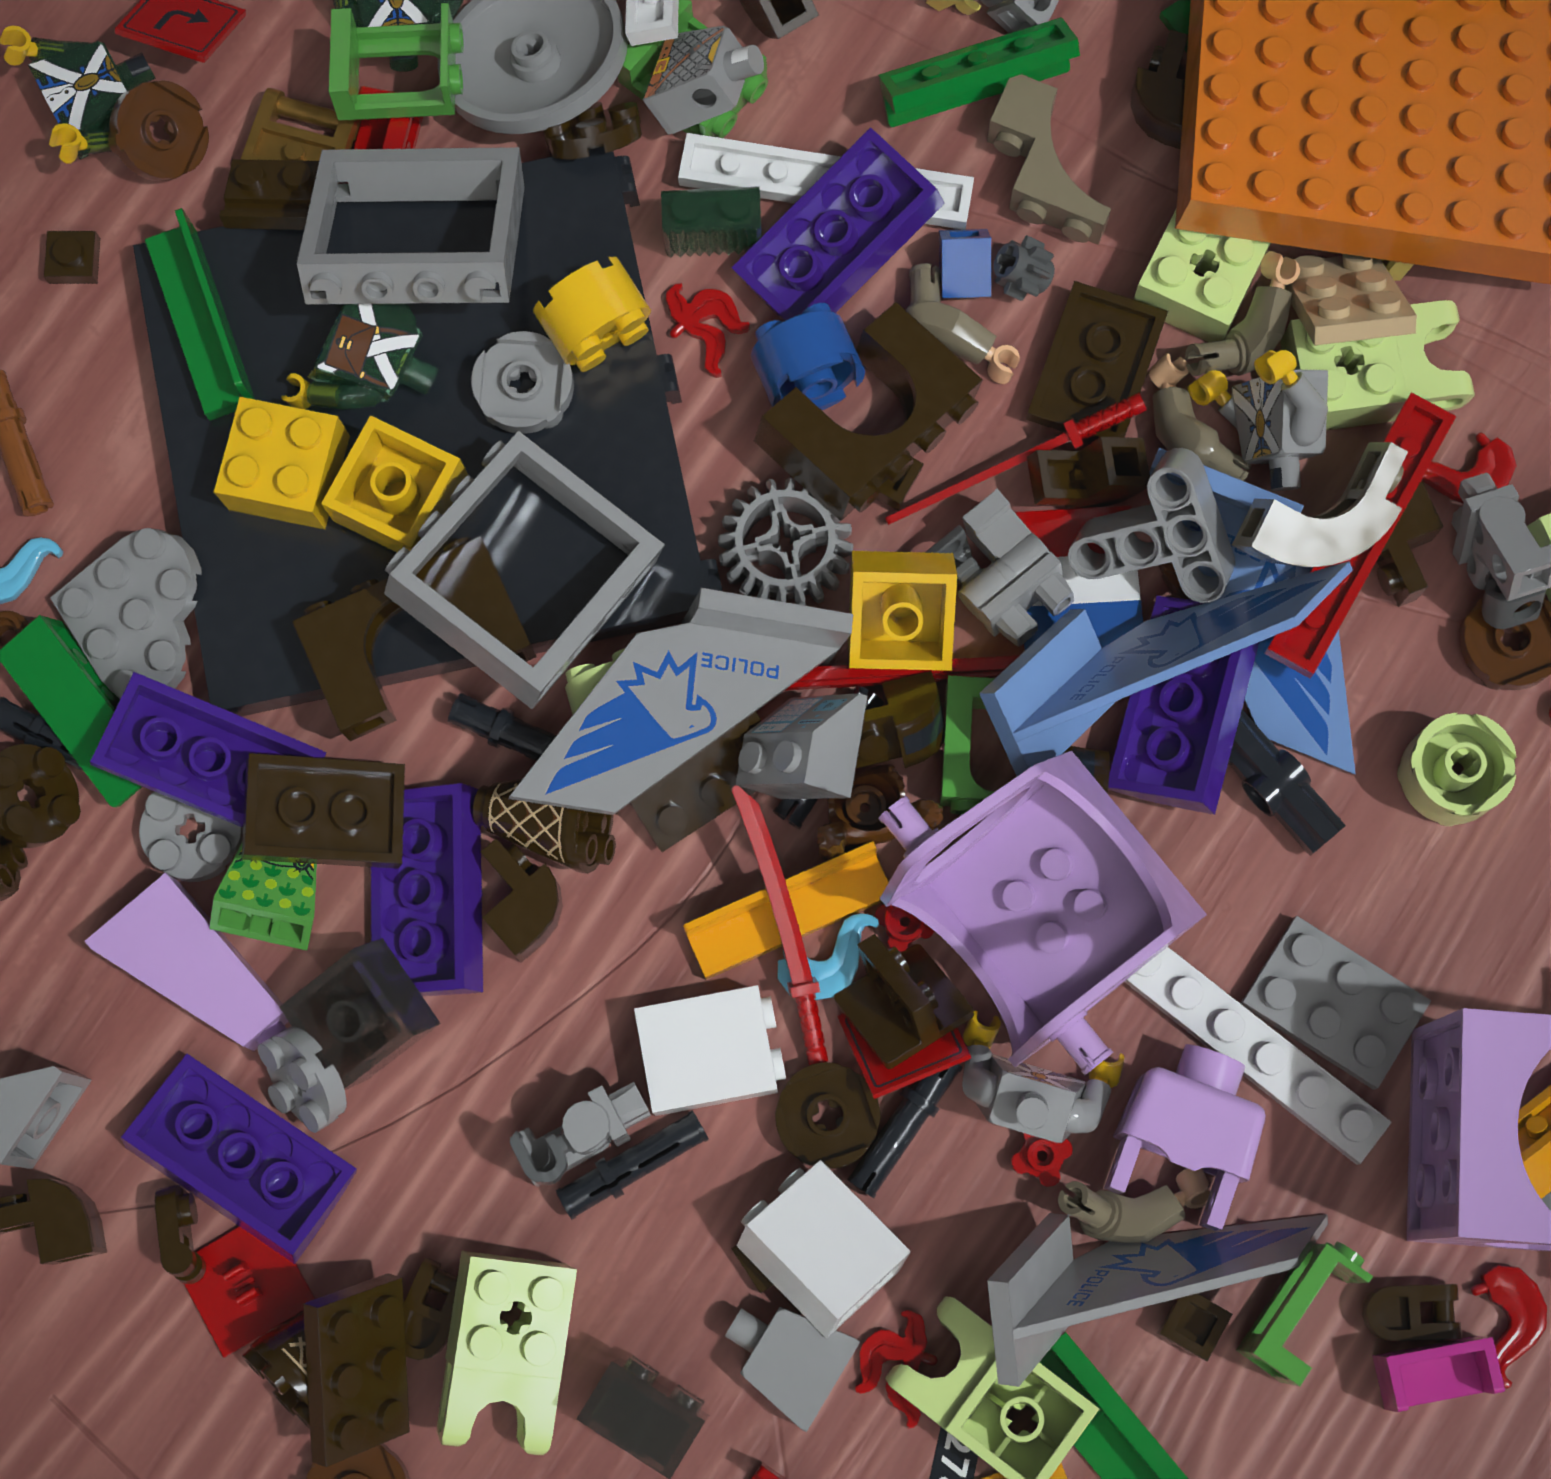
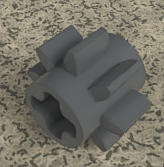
[993,235,1055,301]

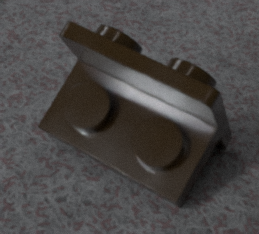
[834,934,974,1069]

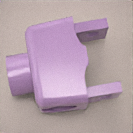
[1104,1044,1266,1231]

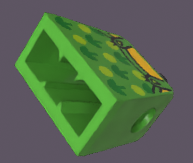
[209,842,317,950]

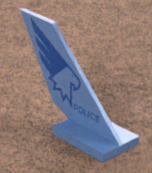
[1149,448,1356,775]
[979,561,1353,776]

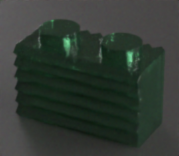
[661,186,762,258]

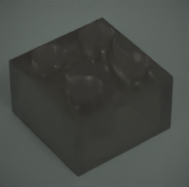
[279,938,441,1090]
[577,1355,710,1479]

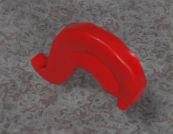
[1421,433,1517,504]
[1471,1265,1547,1389]

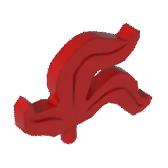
[666,283,750,378]
[855,1310,938,1429]

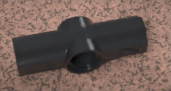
[1228,710,1346,856]

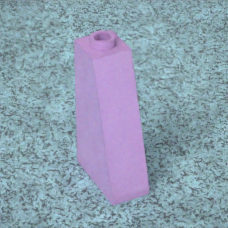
[85,873,294,1051]

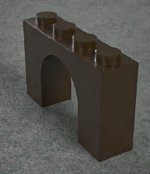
[754,302,983,521]
[292,536,537,742]

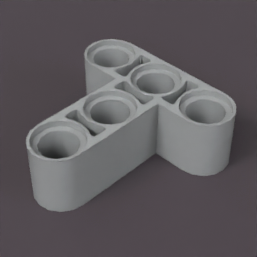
[1068,448,1235,603]

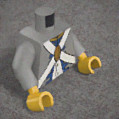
[1188,350,1328,491]
[962,1010,1124,1143]

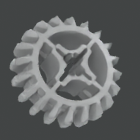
[718,477,853,606]

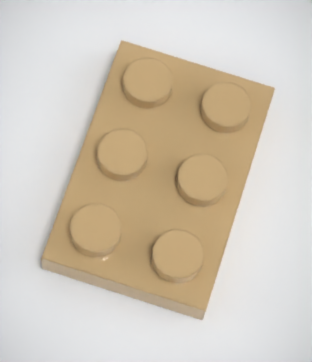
[1284,254,1417,345]

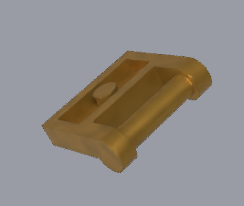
[241,87,362,184]

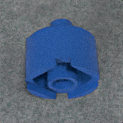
[751,303,865,410]

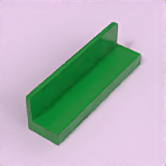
[878,17,1080,127]
[145,208,255,421]
[0,615,143,808]
[1039,1332,1189,1479]

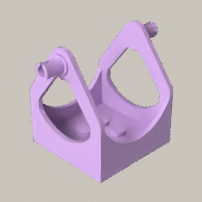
[878,751,1207,1075]
[1407,1008,1551,1252]

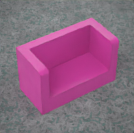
[1372,1336,1505,1412]

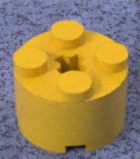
[533,256,651,372]

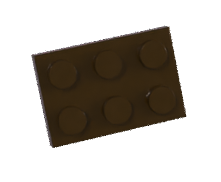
[1026,281,1168,442]
[630,711,761,852]
[242,753,405,869]
[303,1273,410,1467]

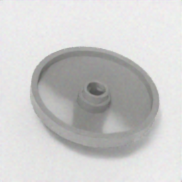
[438,0,628,134]

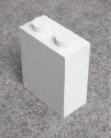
[634,985,786,1116]
[737,1160,911,1339]

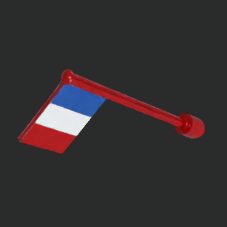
[784,506,1143,691]

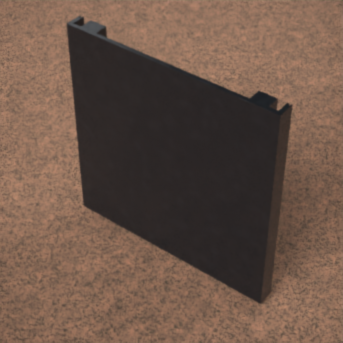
[133,146,722,717]

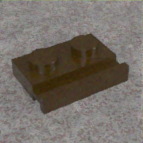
[219,159,319,230]

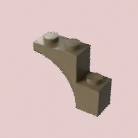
[987,74,1111,245]

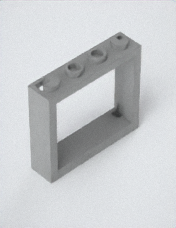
[297,147,525,304]
[384,431,665,709]

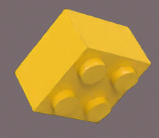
[214,397,350,530]
[321,415,468,552]
[848,551,957,671]

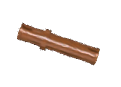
[0,370,54,516]

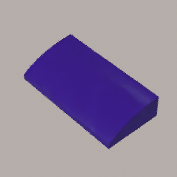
[731,127,945,321]
[1108,596,1259,815]
[90,672,327,828]
[371,783,483,997]
[121,1054,357,1264]

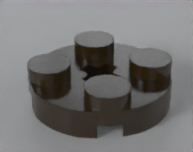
[543,102,642,159]
[0,744,81,848]
[775,1062,880,1169]

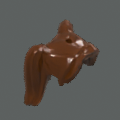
[817,764,944,861]

